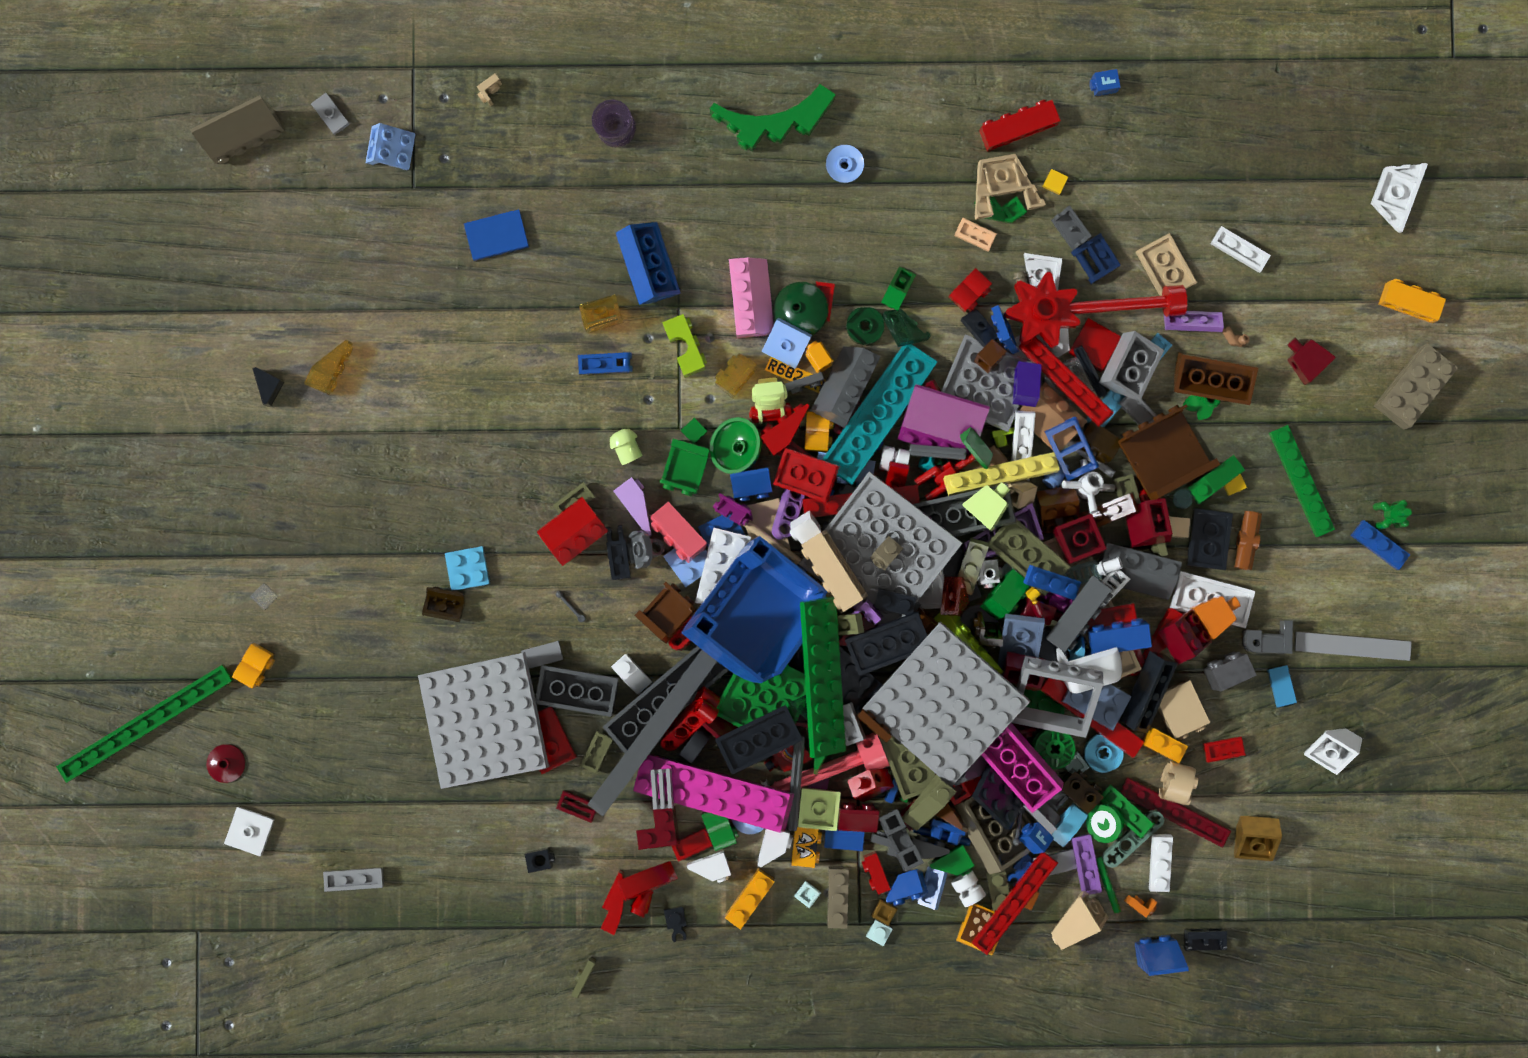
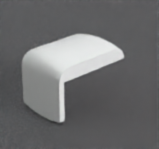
[1056,647,1122,693]

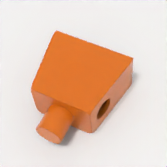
[1190,596,1241,639]

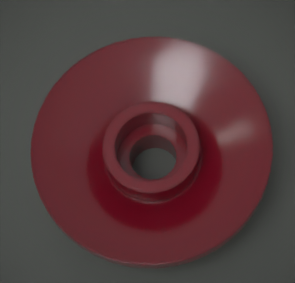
[206,744,245,783]

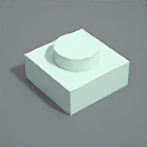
[866,919,893,946]

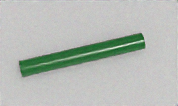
[1095,856,1121,914]

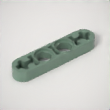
[1102,810,1164,868]

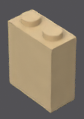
[1158,680,1210,740]

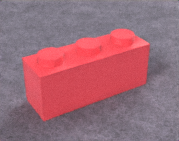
[650,502,707,563]

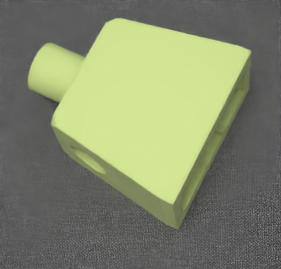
[962,482,1010,531]

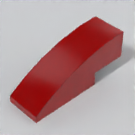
[617,861,678,902]
[600,870,625,935]

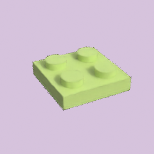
[798,788,841,831]

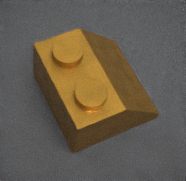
[1234,816,1282,861]

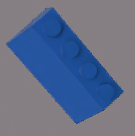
[616,222,681,305]

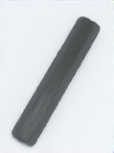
[909,444,967,460]

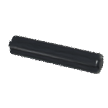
[1073,345,1107,398]

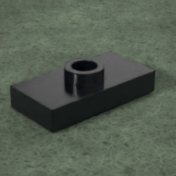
[960,309,999,348]

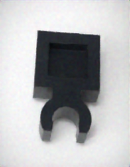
[664,906,687,942]

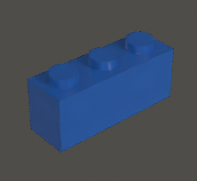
[1087,619,1152,654]

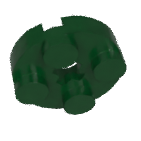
[846,307,884,346]

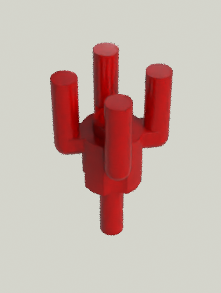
[914,454,976,501]

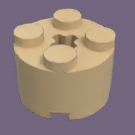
[1159,761,1198,805]

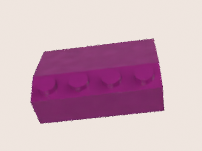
[897,384,990,457]

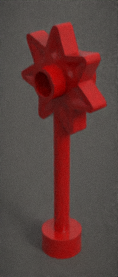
[1004,272,1187,348]

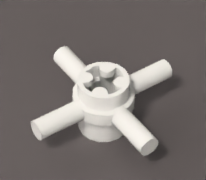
[1062,459,1115,514]

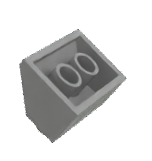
[1099,331,1164,400]

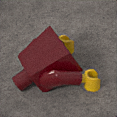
[1016,587,1064,625]

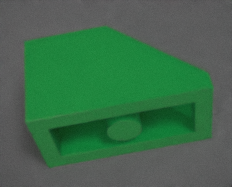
[881,266,916,311]
[928,844,974,876]

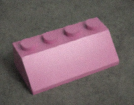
[729,257,774,338]

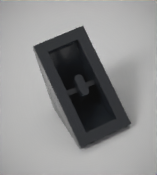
[252,367,285,407]

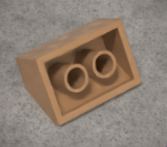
[1019,382,1087,451]

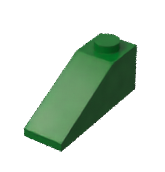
[1186,455,1245,504]

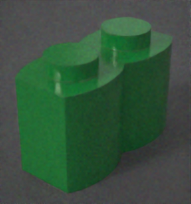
[701,812,739,851]

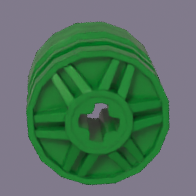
[1030,729,1076,770]

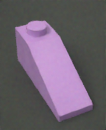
[614,477,652,537]

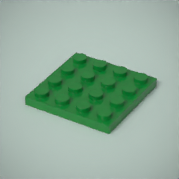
[716,665,806,727]

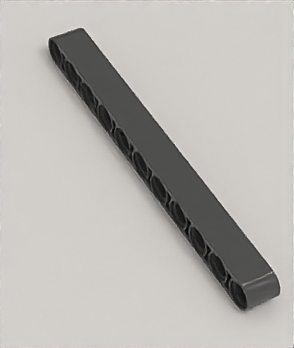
[588,650,717,816]

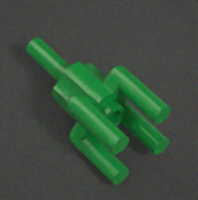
[1373,500,1412,530]

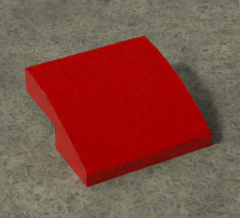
[1068,318,1121,372]

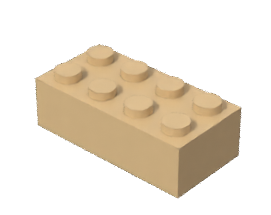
[801,530,868,612]

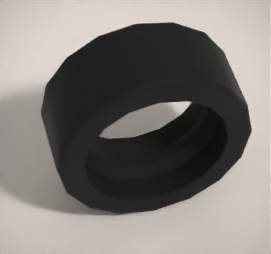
[680,726,712,763]

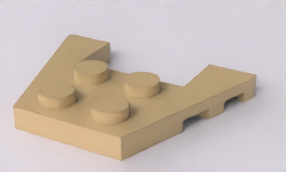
[975,154,1046,220]

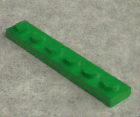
[1269,425,1335,537]

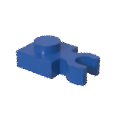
[1007,854,1034,886]

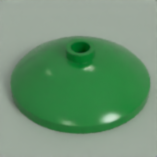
[710,417,762,474]

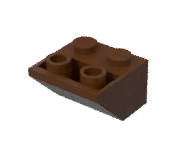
[1036,487,1080,534]

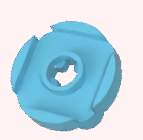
[1084,734,1124,773]

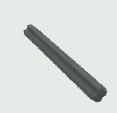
[787,734,805,831]

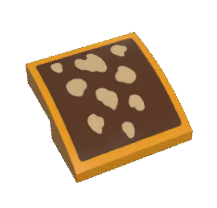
[956,903,998,956]

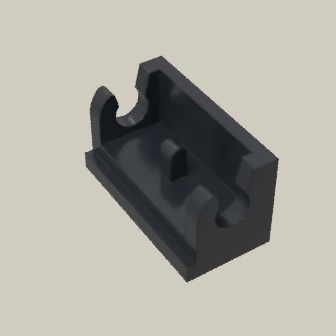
[1184,928,1227,951]

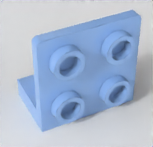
[366,123,415,170]

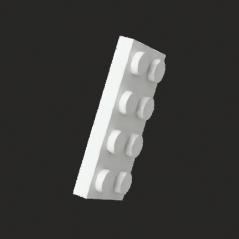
[695,528,751,604]
[1170,571,1255,628]

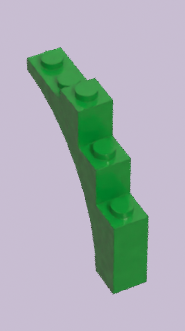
[710,84,836,152]

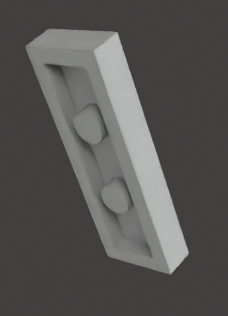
[323,867,384,892]

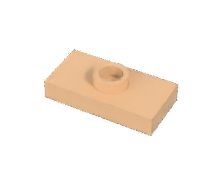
[954,218,997,252]

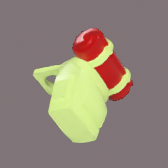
[749,378,793,424]

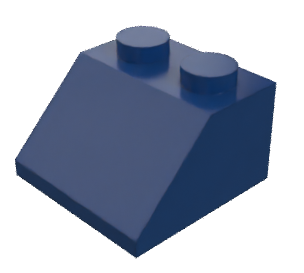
[730,468,772,502]

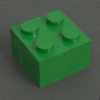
[980,569,1029,621]

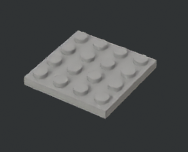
[941,334,1033,432]

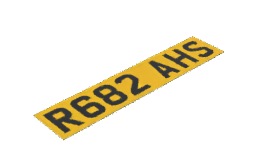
[765,357,826,393]

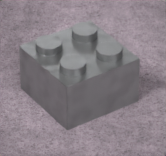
[1203,652,1257,691]

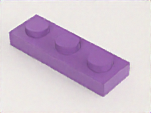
[1164,311,1224,332]
[1071,834,1102,895]

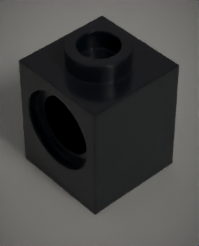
[524,847,555,873]

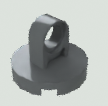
[627,530,664,569]

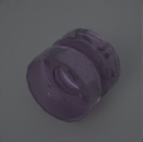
[592,99,636,148]

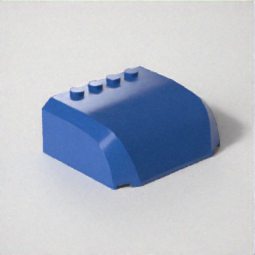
[682,536,827,683]

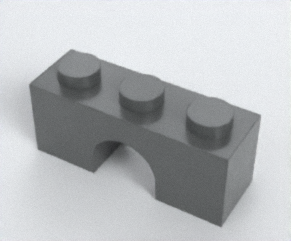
[878,809,924,872]

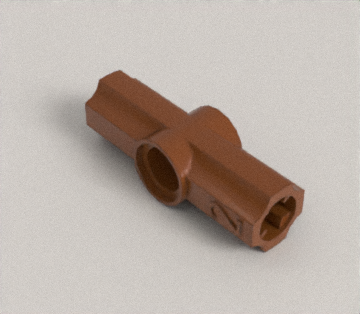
[1234,511,1262,570]

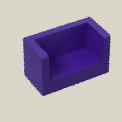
[1012,361,1041,407]

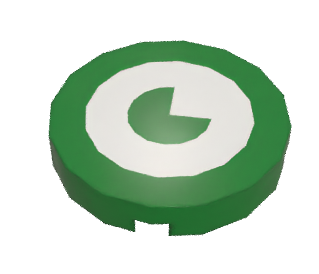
[1086,804,1124,843]

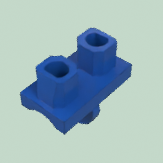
[929,818,966,846]

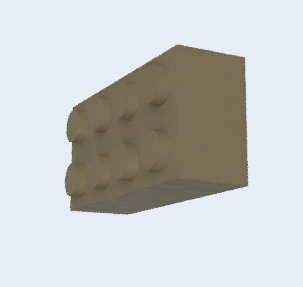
[1374,344,1458,430]

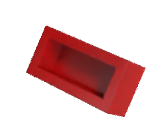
[861,851,891,894]

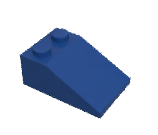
[1135,935,1189,976]

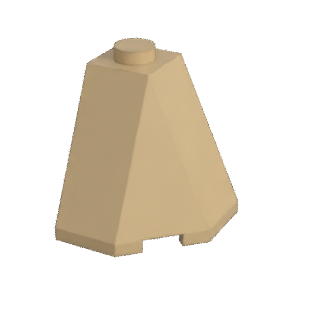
[1051,890,1108,950]

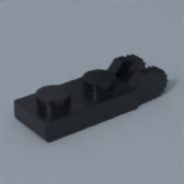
[606,525,631,580]

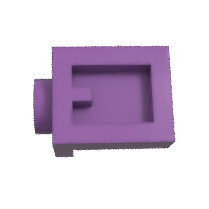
[852,599,883,624]

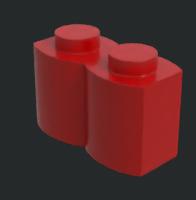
[948,268,992,313]

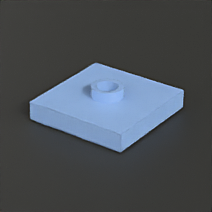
[762,318,812,369]

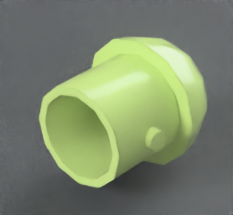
[610,429,643,465]

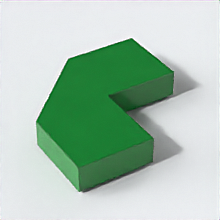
[974,196,1027,224]

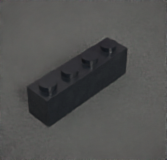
[1120,651,1178,733]

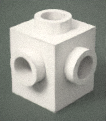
[977,559,1003,588]

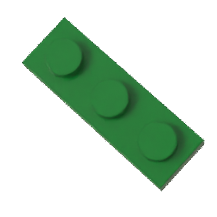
[1101,785,1155,839]

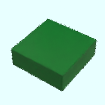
[680,418,707,444]

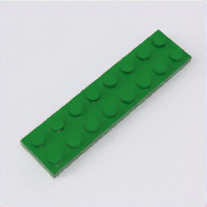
[800,596,846,758]

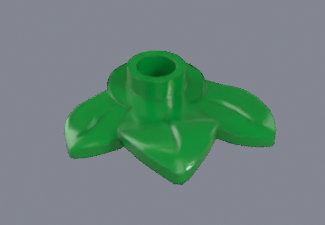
[1183,395,1221,420]

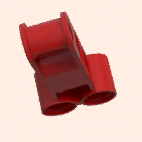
[661,686,721,751]

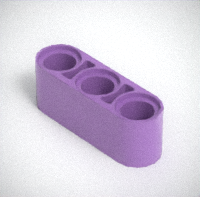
[772,489,805,540]

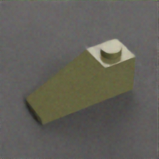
[902,774,956,831]

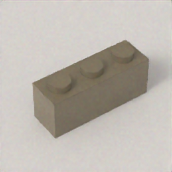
[827,866,849,929]

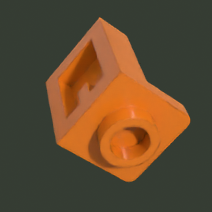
[1124,895,1158,918]

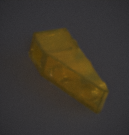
[304,340,353,395]

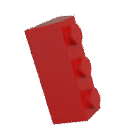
[536,497,608,566]

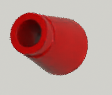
[630,891,653,918]

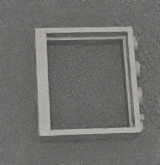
[1011,656,1103,738]

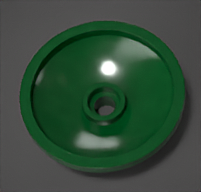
[772,282,829,336]

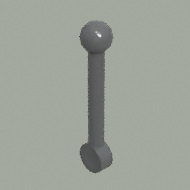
[556,591,585,622]
[1013,806,1025,846]

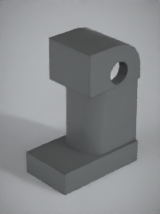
[1242,621,1293,654]

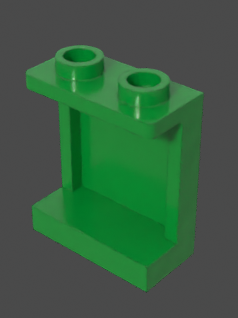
[660,438,710,497]

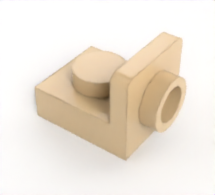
[477,73,502,106]

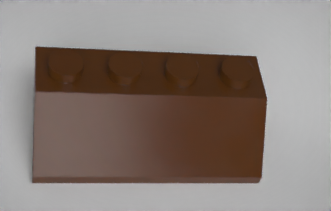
[1174,352,1258,405]

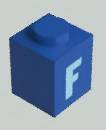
[1090,69,1120,96]
[1019,822,1054,854]

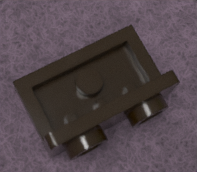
[422,586,465,622]
[973,611,1003,648]

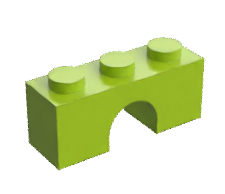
[662,314,707,378]

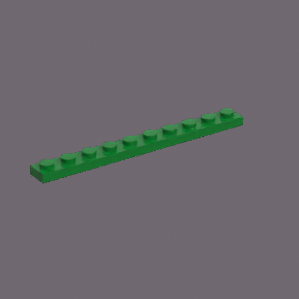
[56,665,234,783]

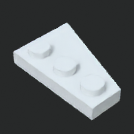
[1024,253,1062,290]

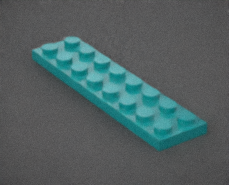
[822,341,938,485]

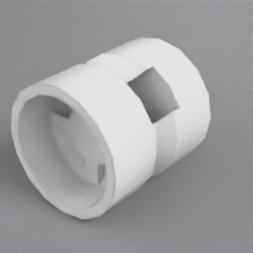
[879,445,910,471]
[951,871,986,907]

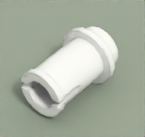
[1096,557,1123,576]

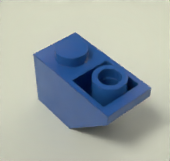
[886,869,928,906]

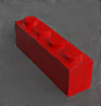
[979,99,1061,152]

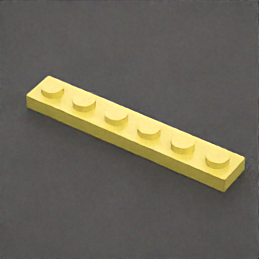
[943,452,1060,496]

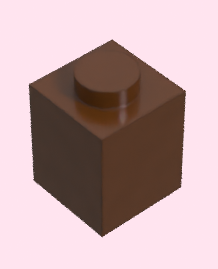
[974,339,1007,374]

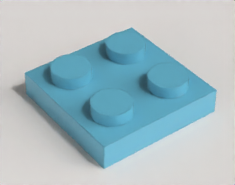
[445,546,490,591]

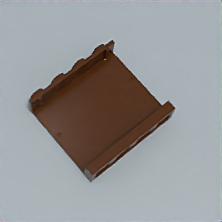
[1118,404,1220,500]

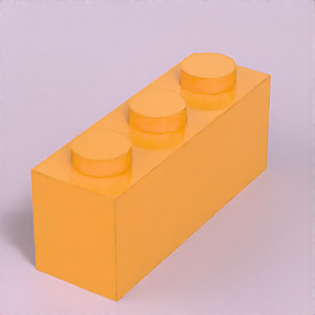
[1378,279,1446,323]
[725,868,775,930]

